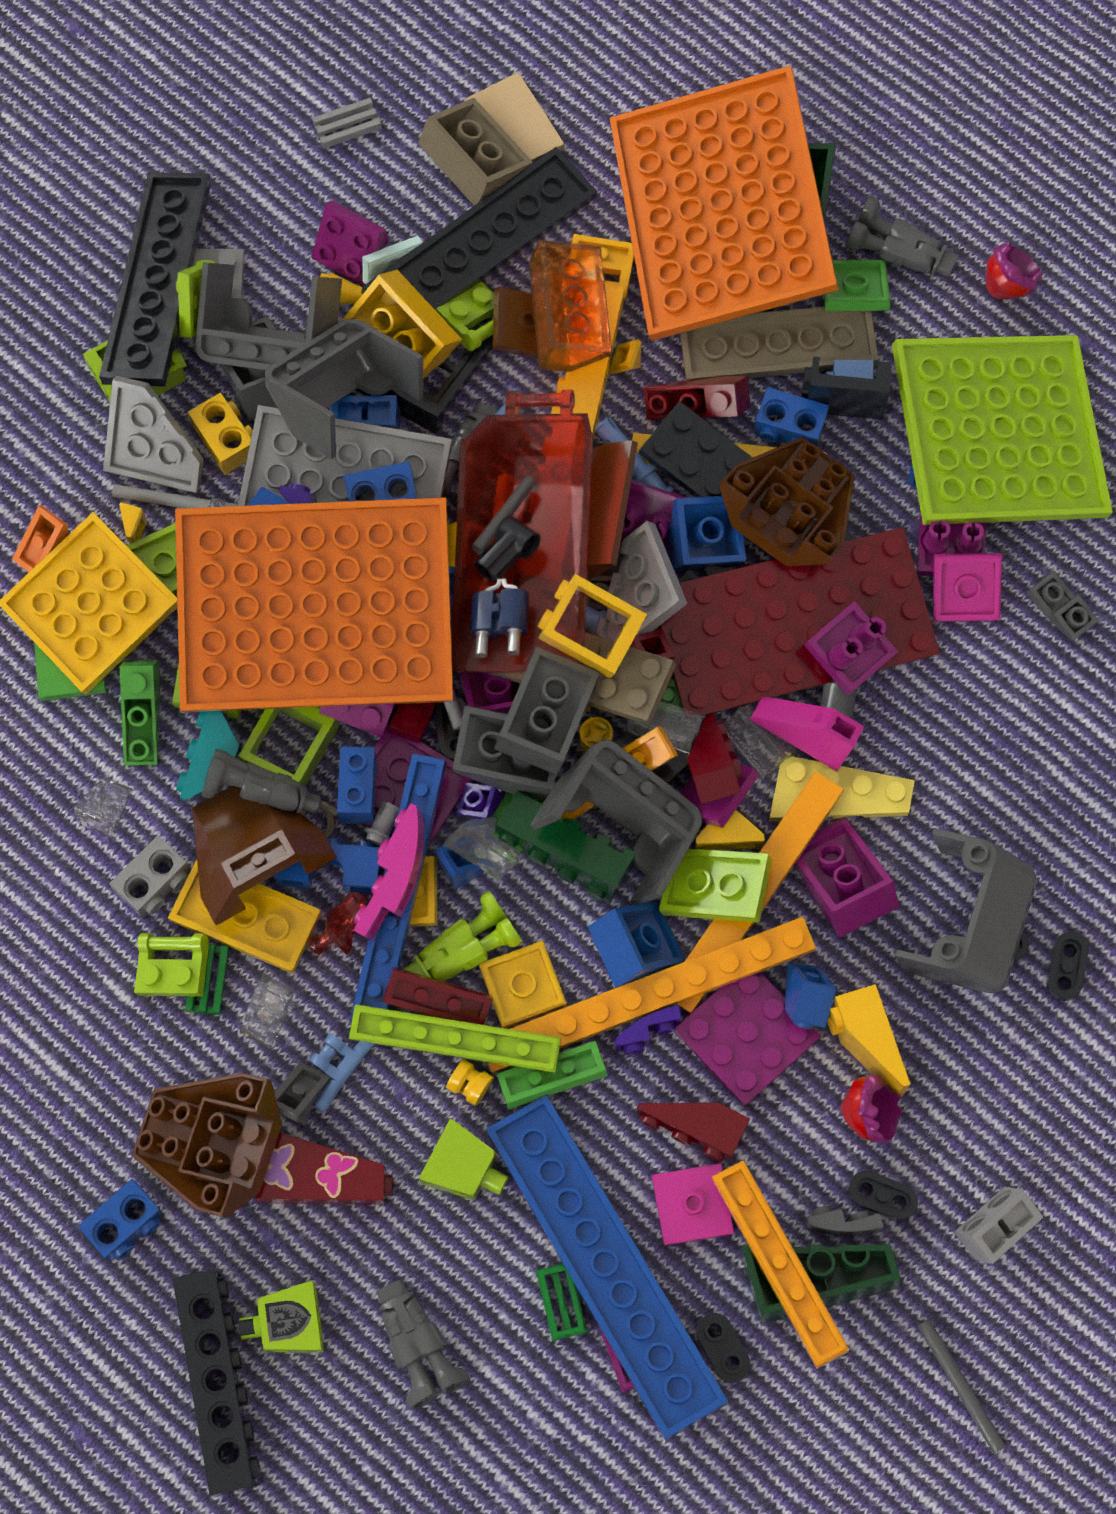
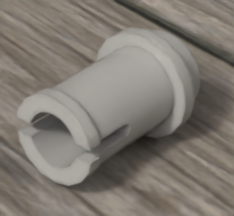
[366,801,399,846]

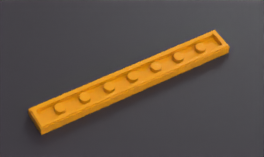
[676,771,844,1014]

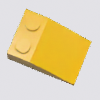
[827,984,910,1097]

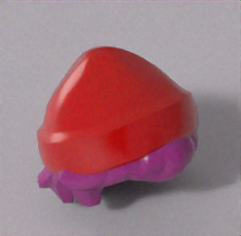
[985,242,1043,299]
[840,1074,902,1143]

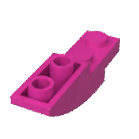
[354,803,424,941]

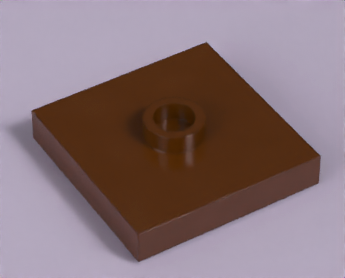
[493,286,556,362]

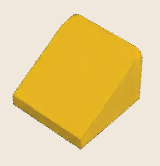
[119,502,147,544]

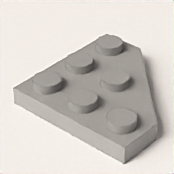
[103,376,204,493]
[597,521,687,642]

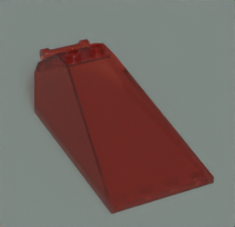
[451,390,593,673]

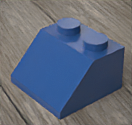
[667,496,746,571]
[588,901,685,988]

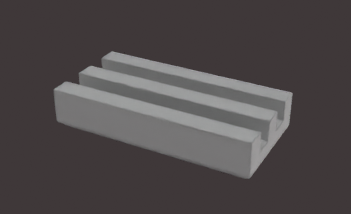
[312,98,382,149]

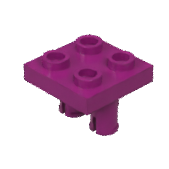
[311,200,389,286]
[621,479,687,557]
[916,511,986,576]
[804,601,898,696]

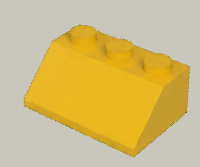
[342,270,462,378]

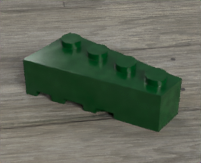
[495,791,636,902]
[741,1244,901,1325]

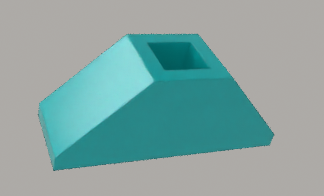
[176,711,239,802]

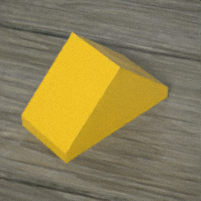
[694,810,765,851]

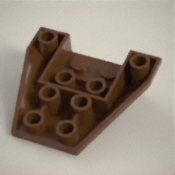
[719,437,855,566]
[192,786,337,925]
[131,1073,282,1218]

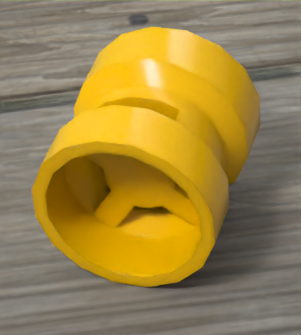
[580,717,613,753]
[446,1059,494,1107]

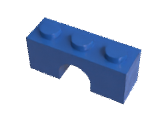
[274,838,382,895]

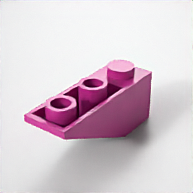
[750,697,864,771]

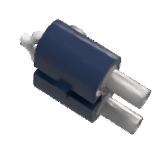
[470,579,530,658]

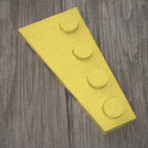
[769,754,915,821]

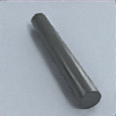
[471,476,536,554]

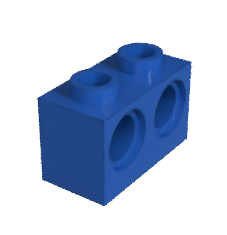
[754,387,829,446]
[331,395,401,429]
[344,461,419,502]
[337,747,377,824]
[77,1179,165,1262]

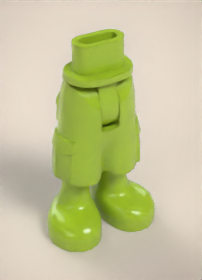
[403,890,523,981]

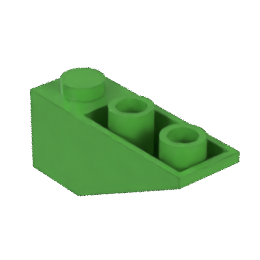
[119,660,160,766]

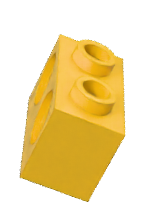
[187,392,253,475]

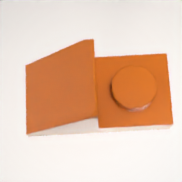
[12,505,69,572]

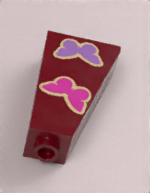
[255,1132,393,1205]

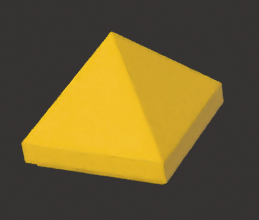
[609,339,641,375]

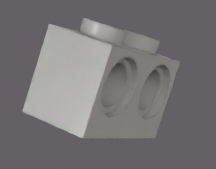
[109,835,191,919]
[954,1186,1043,1264]

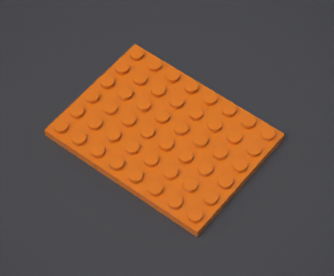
[610,65,839,341]
[175,498,454,712]

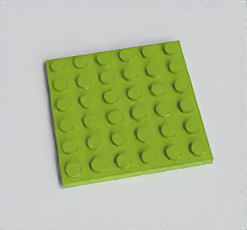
[892,335,1113,525]

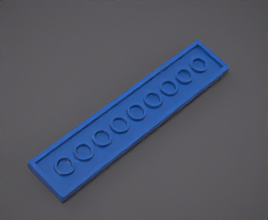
[486,1094,728,1441]

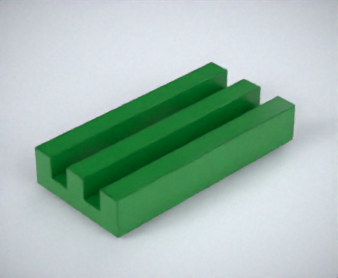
[185,944,230,1015]
[536,1264,587,1342]

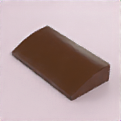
[562,440,638,580]

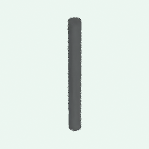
[917,1319,1006,1454]

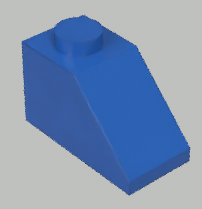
[785,961,836,1029]

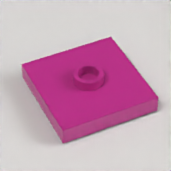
[932,553,1002,621]
[652,1163,734,1246]

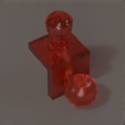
[308,892,368,955]

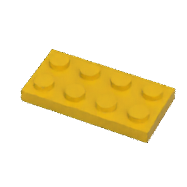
[168,859,322,974]

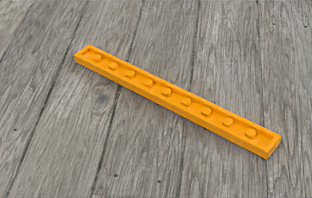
[488,917,816,1074]

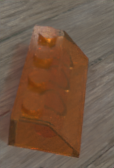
[529,240,612,372]

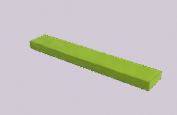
[349,1004,561,1073]

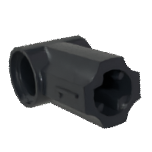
[474,517,541,583]

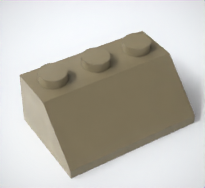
[418,98,533,206]

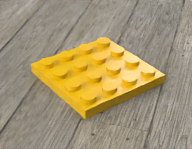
[0,512,177,695]

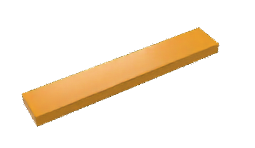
[712,1160,849,1369]

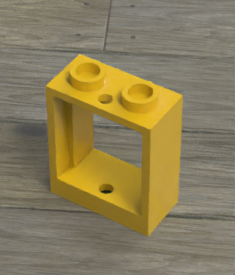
[537,574,647,678]

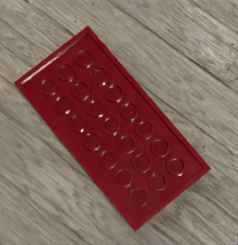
[658,527,940,721]

